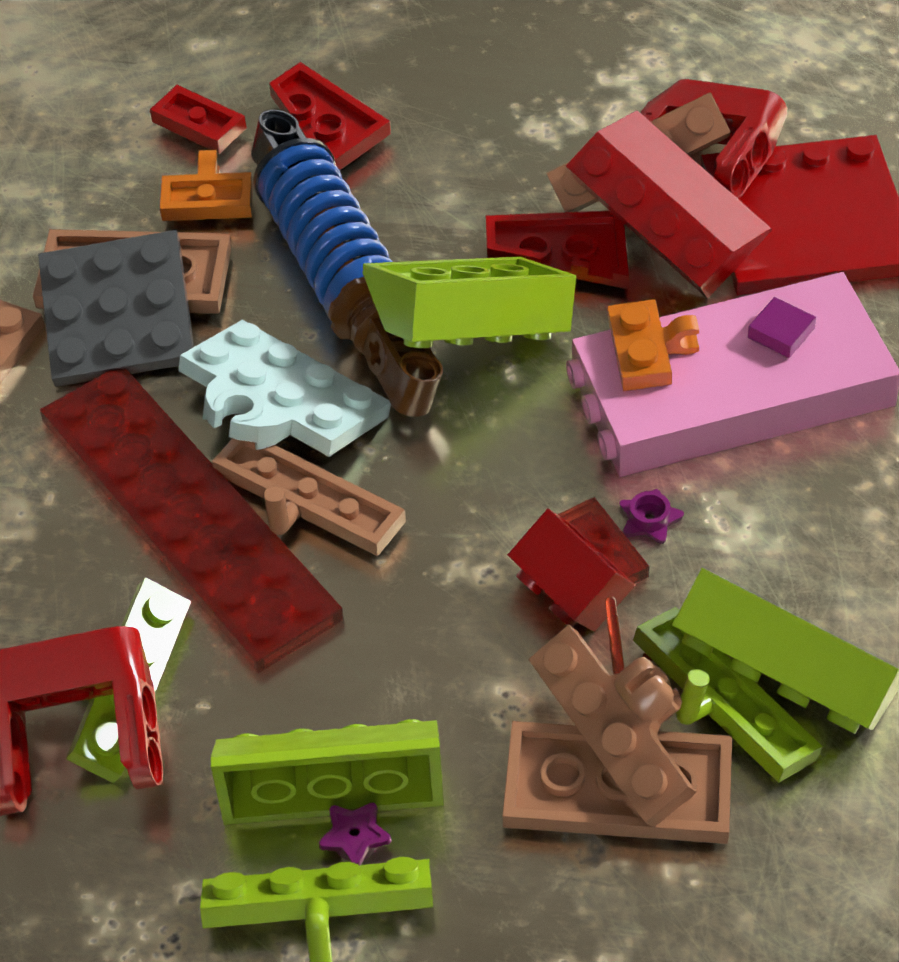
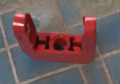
[640,79,788,198]
[0,626,163,816]

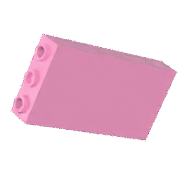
[566,272,899,478]

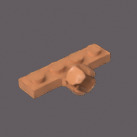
[546,92,731,212]
[528,625,697,828]

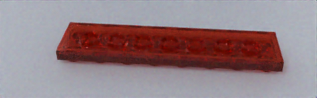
[39,368,344,674]

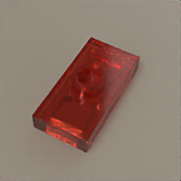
[558,497,650,584]

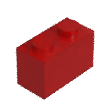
[507,508,636,632]

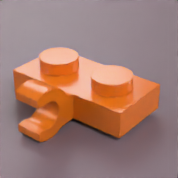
[160,150,253,221]
[607,299,699,391]

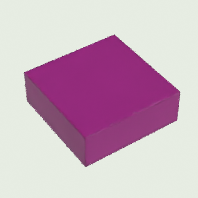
[747,297,816,358]

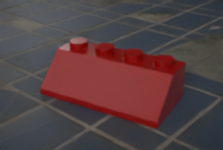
[566,110,772,299]

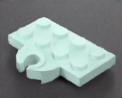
[179,320,391,457]

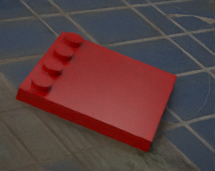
[700,135,899,296]

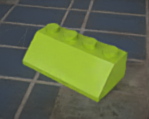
[363,257,576,348]
[672,568,899,734]
[211,719,444,825]

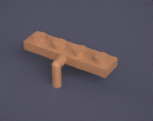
[212,438,406,556]

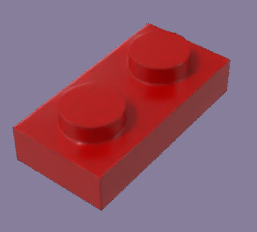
[150,85,247,154]

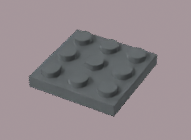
[38,230,194,387]

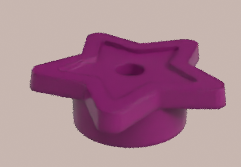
[619,489,684,544]
[319,802,392,865]

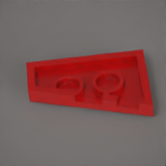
[269,62,391,170]
[486,210,629,289]

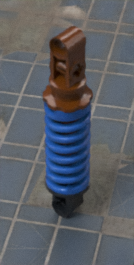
[251,110,443,417]

